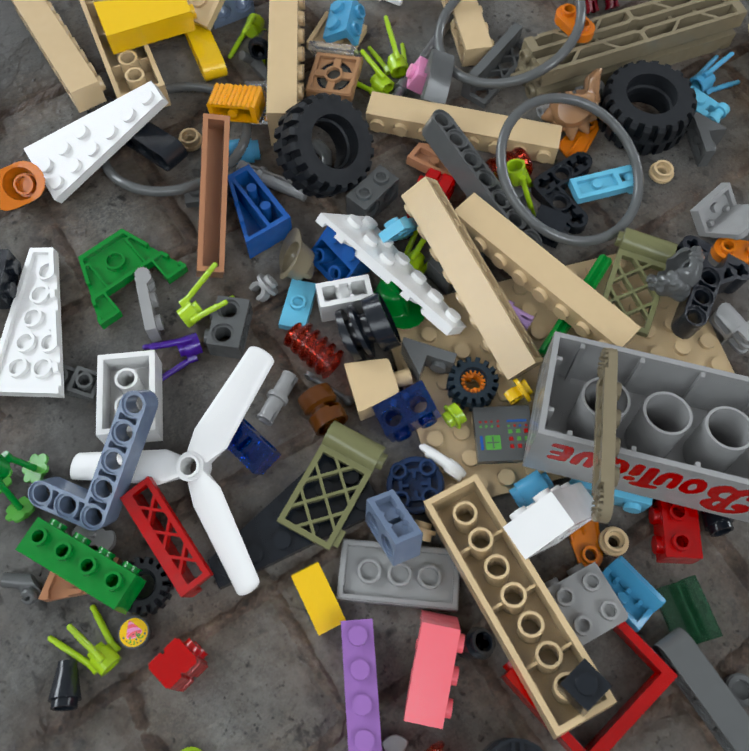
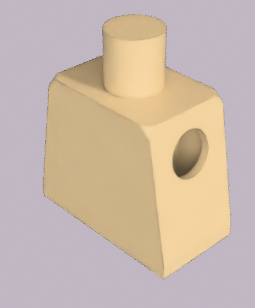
[344,358,413,421]

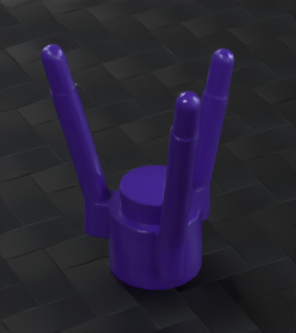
[142,333,203,381]

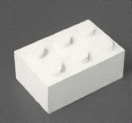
[96,350,163,445]
[503,482,595,560]

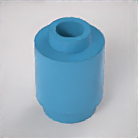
[229,138,261,165]
[508,470,555,508]

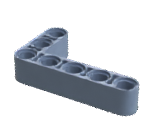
[28,390,159,531]

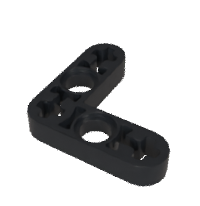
[531,152,593,234]

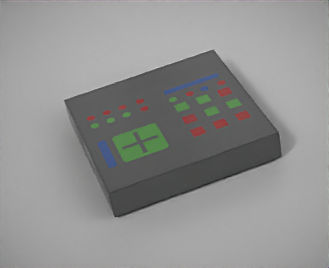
[472,405,531,465]

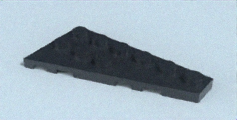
[207,454,376,590]

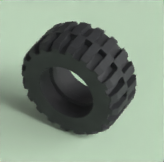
[597,60,697,155]
[273,93,374,198]

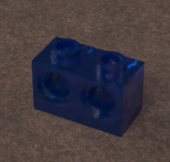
[372,380,442,442]
[227,418,281,475]

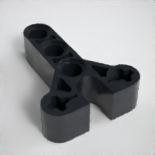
[671,235,749,339]

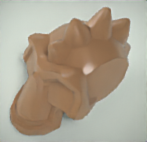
[541,68,603,141]

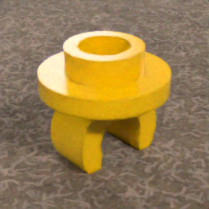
[504,377,534,406]

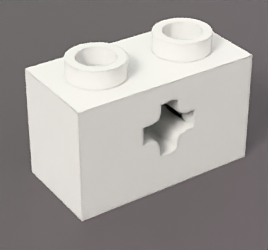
[315,274,373,322]

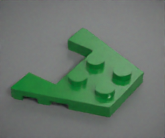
[78,229,189,330]

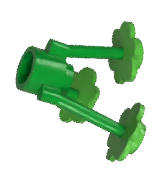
[0,451,49,523]

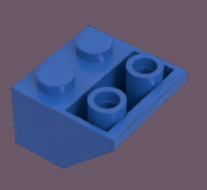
[311,226,371,281]

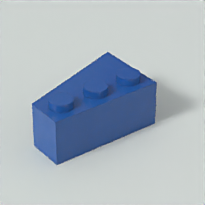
[228,164,292,259]

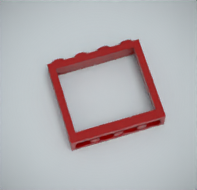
[501,621,678,751]

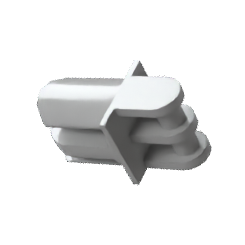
[709,302,749,354]

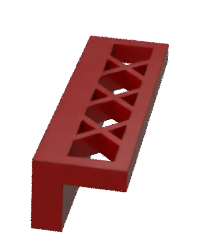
[120,476,214,598]

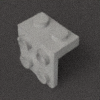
[690,183,749,240]
[544,562,628,645]

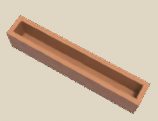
[196,113,230,278]

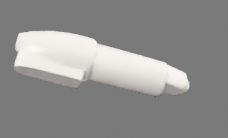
[419,443,467,482]

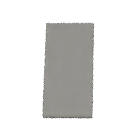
[336,538,460,612]

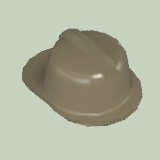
[279,227,315,280]

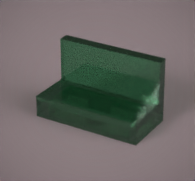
[656,575,723,644]

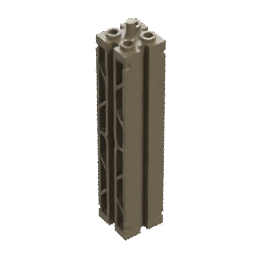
[510,0,748,99]

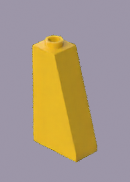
[93,0,197,55]

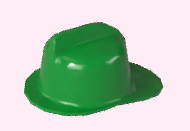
[373,278,425,329]

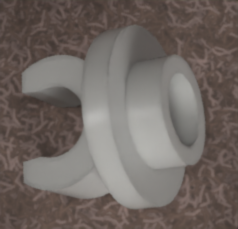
[249,273,278,302]

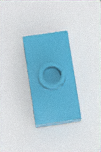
[278,279,317,334]

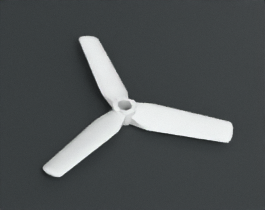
[70,346,274,596]

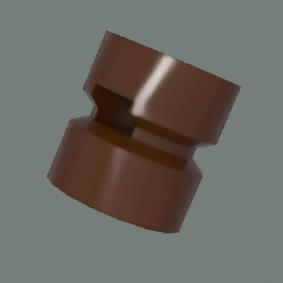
[298,383,348,436]

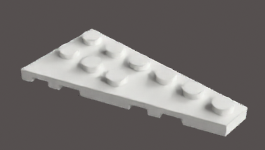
[315,212,466,336]

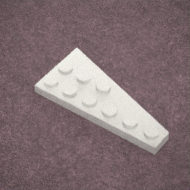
[24,81,169,204]
[0,247,65,398]

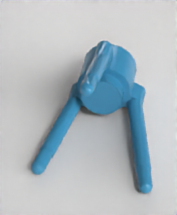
[690,51,740,95]

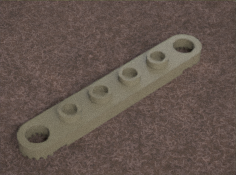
[591,347,622,524]

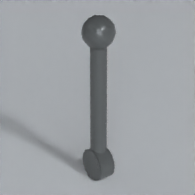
[304,371,354,406]

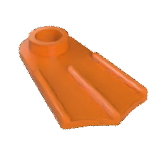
[559,120,599,158]
[568,520,603,567]

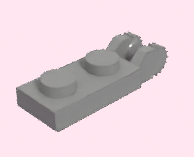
[134,266,164,343]

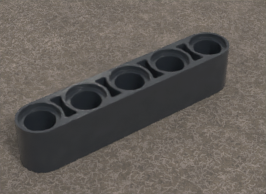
[87,96,188,172]

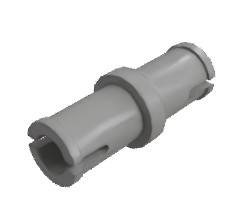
[256,370,298,426]

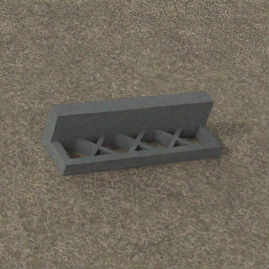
[461,22,523,109]

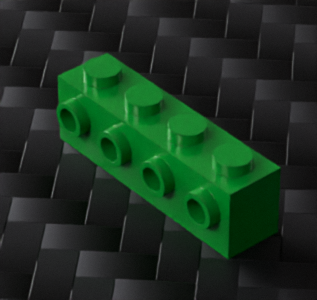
[15,517,147,615]

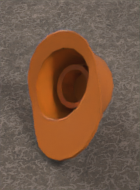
[0,161,46,211]

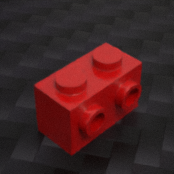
[648,500,703,564]

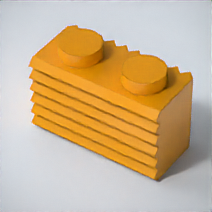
[206,83,266,124]

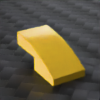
[291,562,346,635]

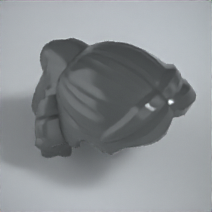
[646,246,705,302]

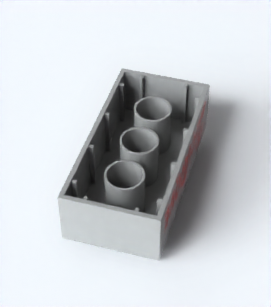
[522,331,749,523]

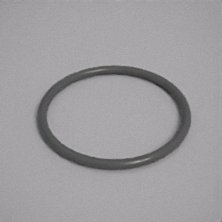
[434,0,586,89]
[101,82,252,197]
[496,93,644,247]

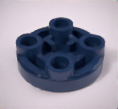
[386,456,445,515]

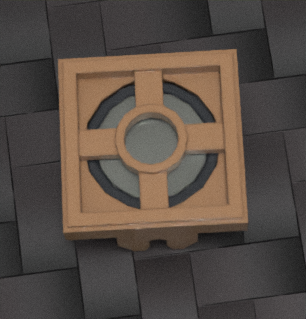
[305,52,363,102]

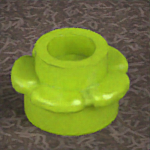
[442,402,467,429]

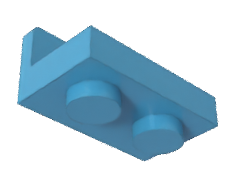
[323,0,365,47]
[602,556,666,632]

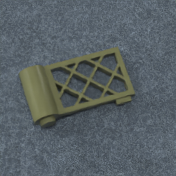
[602,227,678,337]
[277,420,389,551]

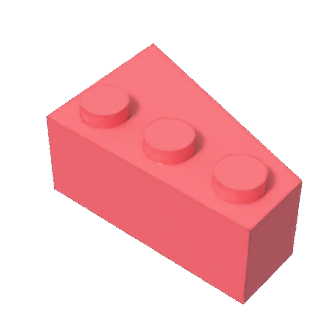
[404,610,465,729]

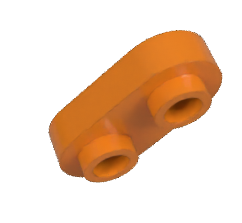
[554,4,595,43]
[710,238,749,265]

